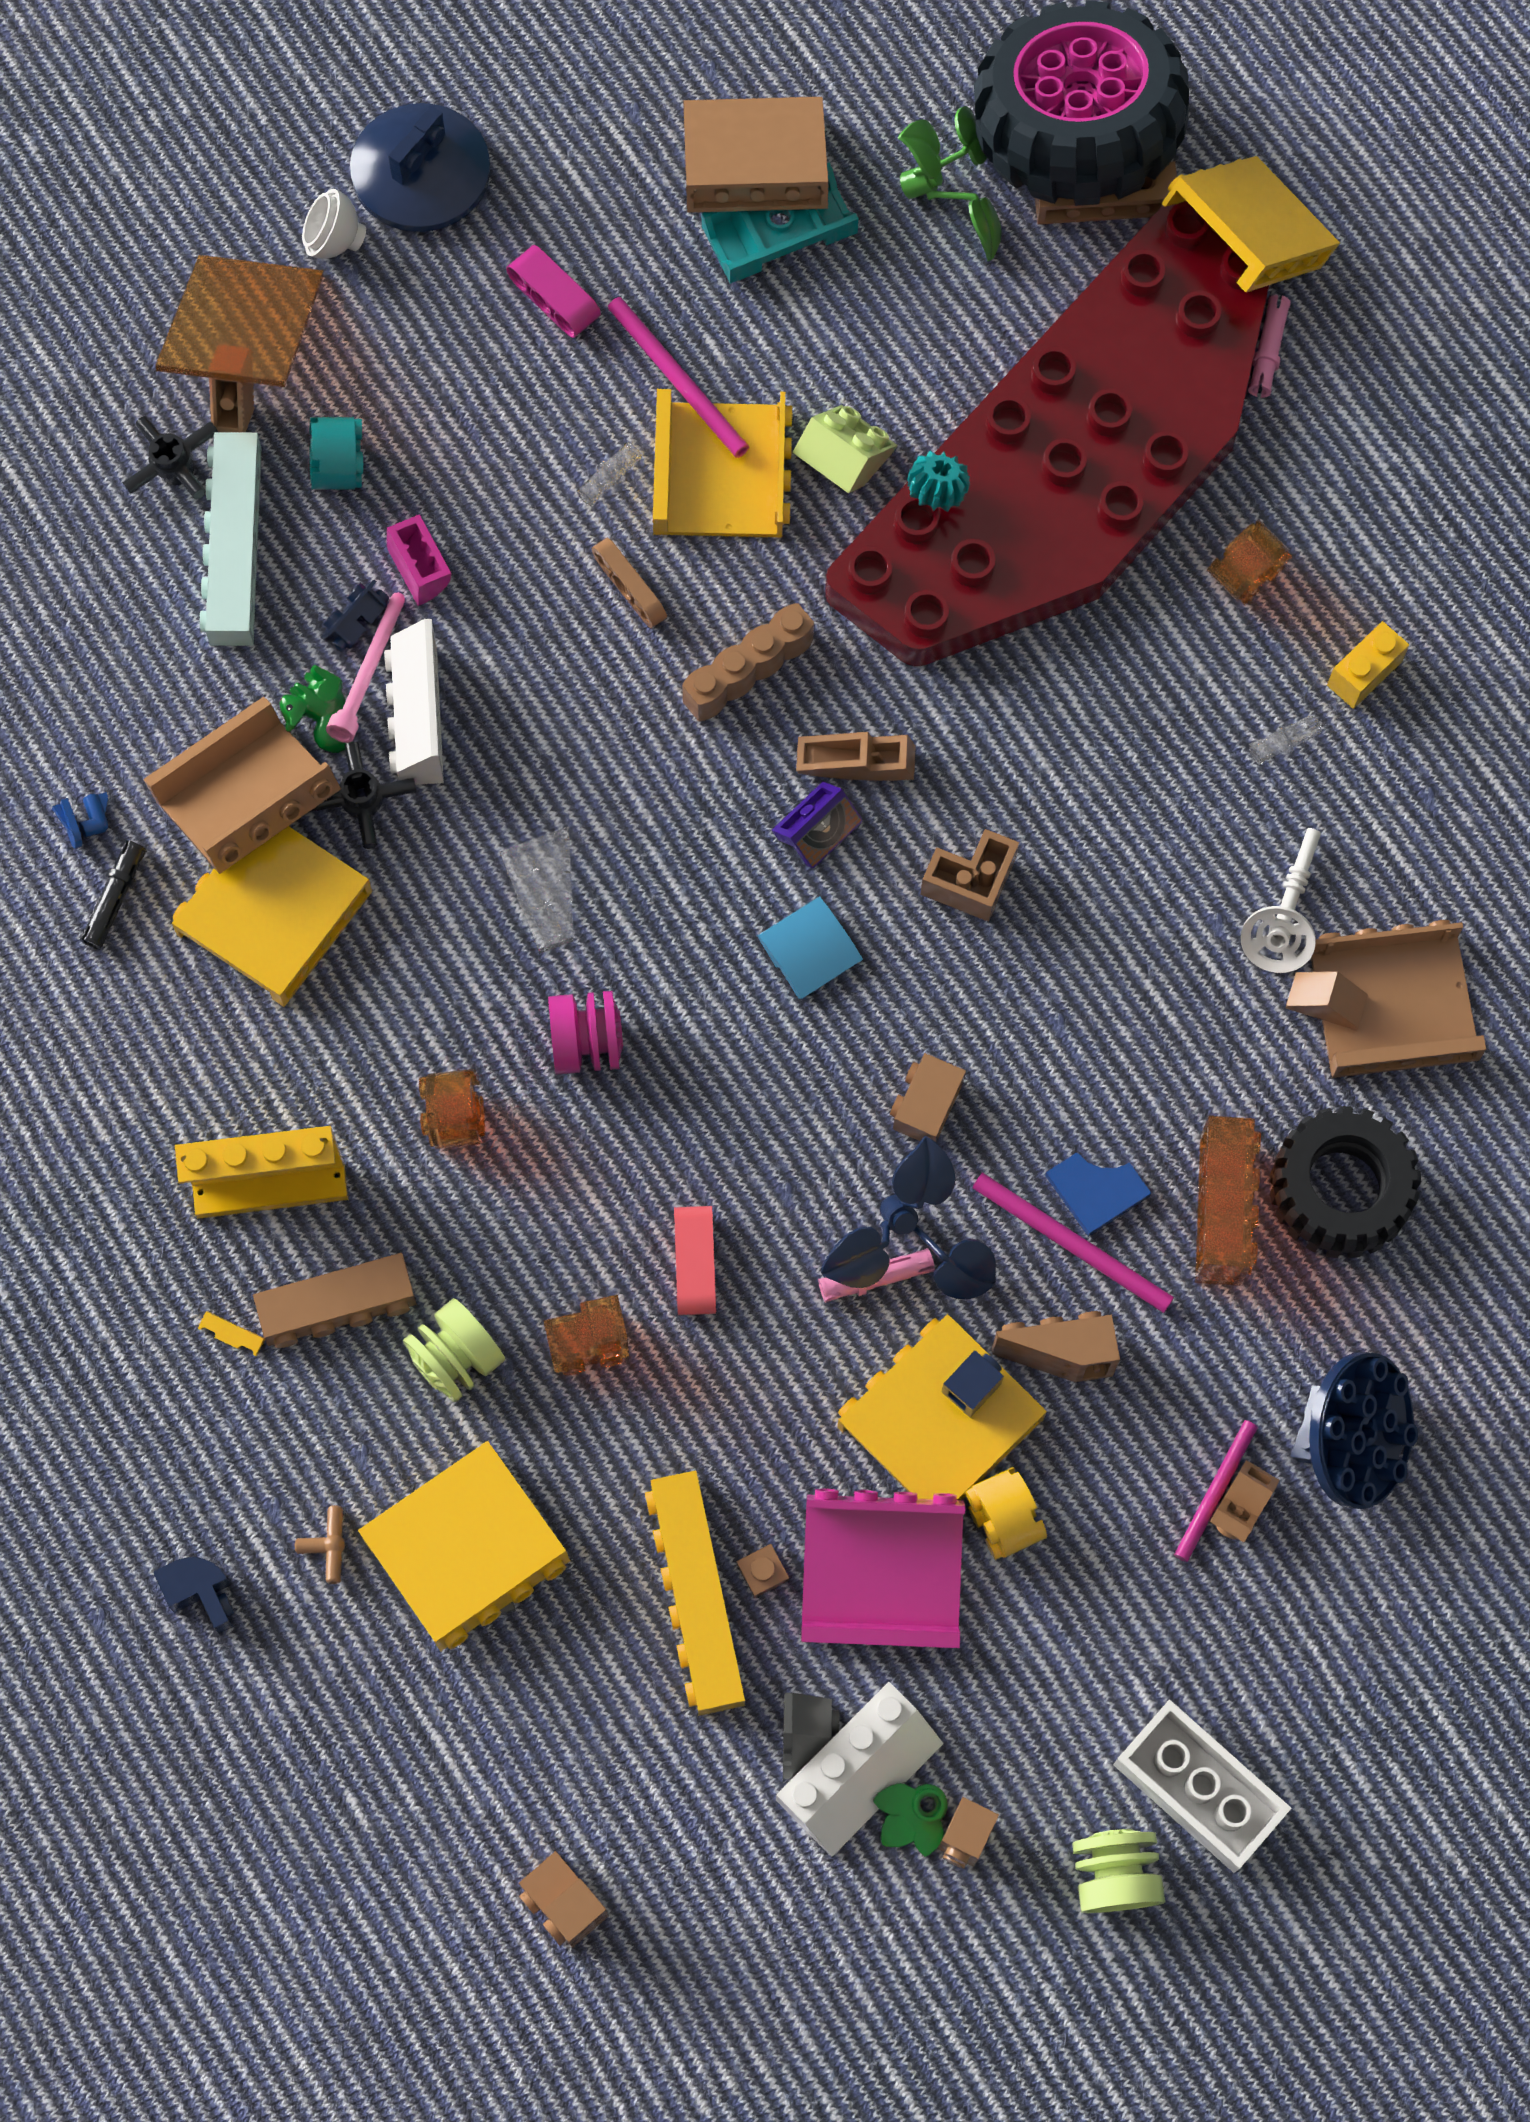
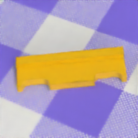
[198,1311,265,1356]

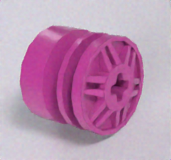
[548,991,623,1075]

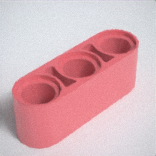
[674,1206,716,1315]

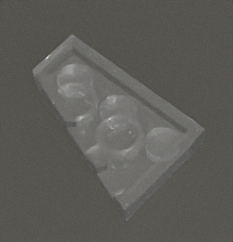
[499,826,574,954]

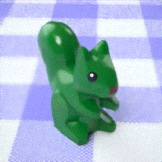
[279,665,347,753]

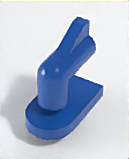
[52,792,109,849]

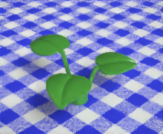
[898,106,1001,262]

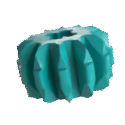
[907,451,970,512]

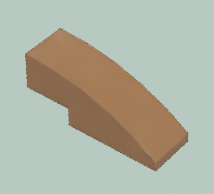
[796,732,916,781]

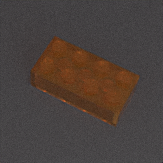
[1195,1116,1261,1286]

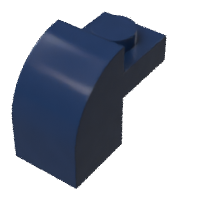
[153,1557,235,1634]

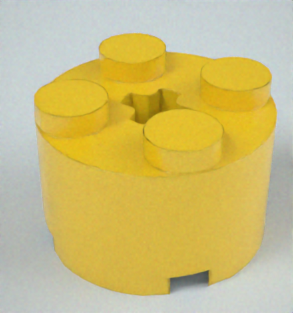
[965,1467,1047,1560]

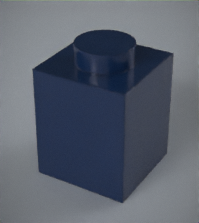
[942,1350,1004,1418]

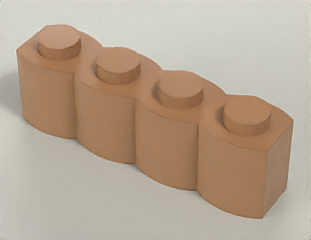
[682,603,814,721]

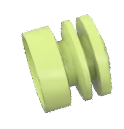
[403,1298,505,1402]
[1072,1829,1165,1913]

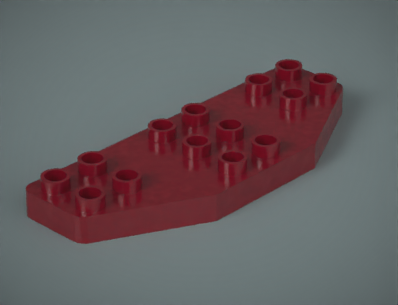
[825,201,1269,666]

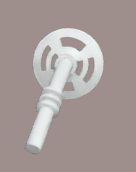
[1241,828,1321,973]

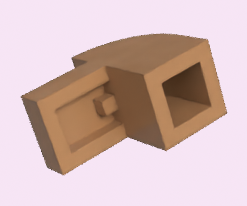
[1210,1460,1280,1542]

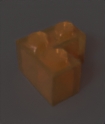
[543,1295,630,1376]

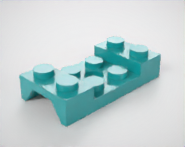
[701,162,859,284]

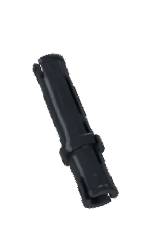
[79,840,147,950]

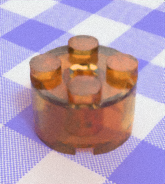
[1207,519,1293,606]
[419,1069,485,1149]

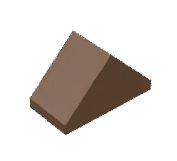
[1285,971,1368,1030]

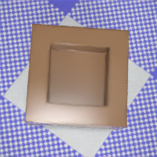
[736,1544,789,1598]

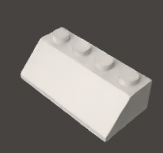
[384,619,444,785]
[776,1682,944,1857]

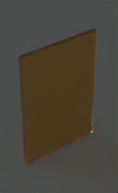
[156,255,323,387]

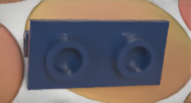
[320,579,389,652]

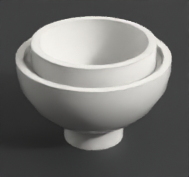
[302,189,366,259]

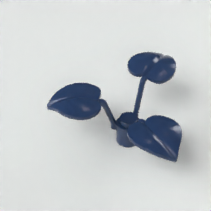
[820,1136,996,1299]

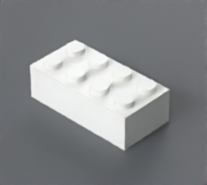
[1113,1699,1292,1873]

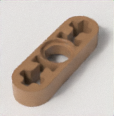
[591,537,667,628]

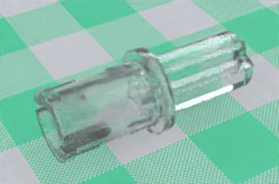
[1249,716,1322,765]

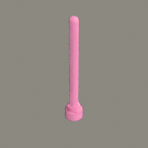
[326,593,405,743]

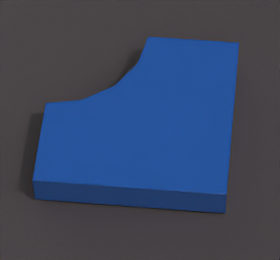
[1045,1153,1151,1237]

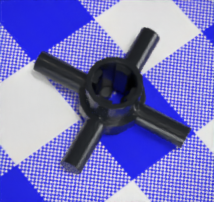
[122,416,218,500]
[308,742,417,849]

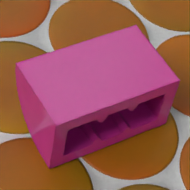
[387,514,451,606]

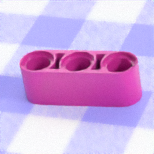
[506,245,601,338]

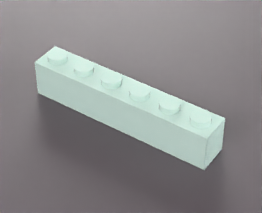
[200,432,262,646]

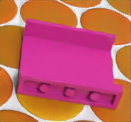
[801,1489,965,1648]

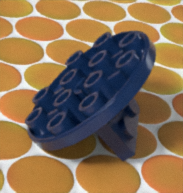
[350,103,490,232]
[1291,1352,1418,1509]

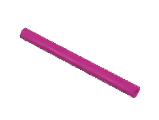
[608,297,749,458]
[972,1172,1174,1313]

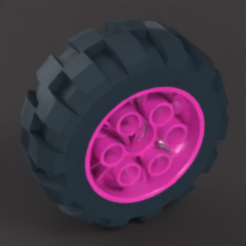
[974,0,1189,206]

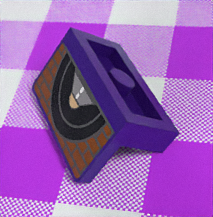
[772,782,862,868]

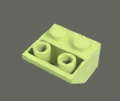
[792,405,898,493]

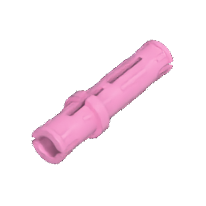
[1248,295,1291,398]
[818,1248,935,1303]

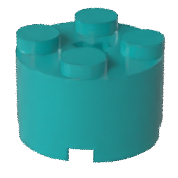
[309,417,363,490]

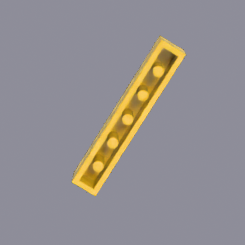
[645,1470,745,1716]

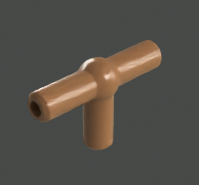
[295,1505,345,1584]

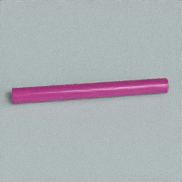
[1174,1420,1258,1562]

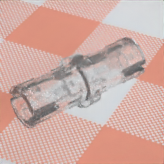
[576,442,642,507]

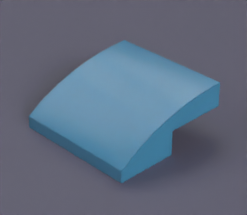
[757,897,863,999]

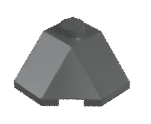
[783,1693,839,1783]

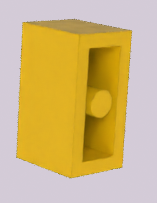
[1327,621,1410,709]

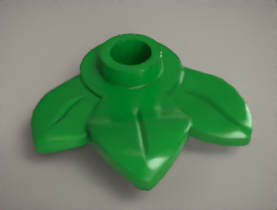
[873,1783,948,1857]

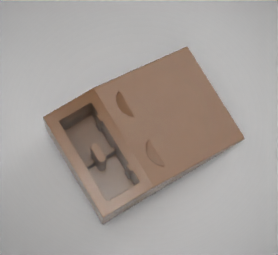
[992,1311,1120,1382]

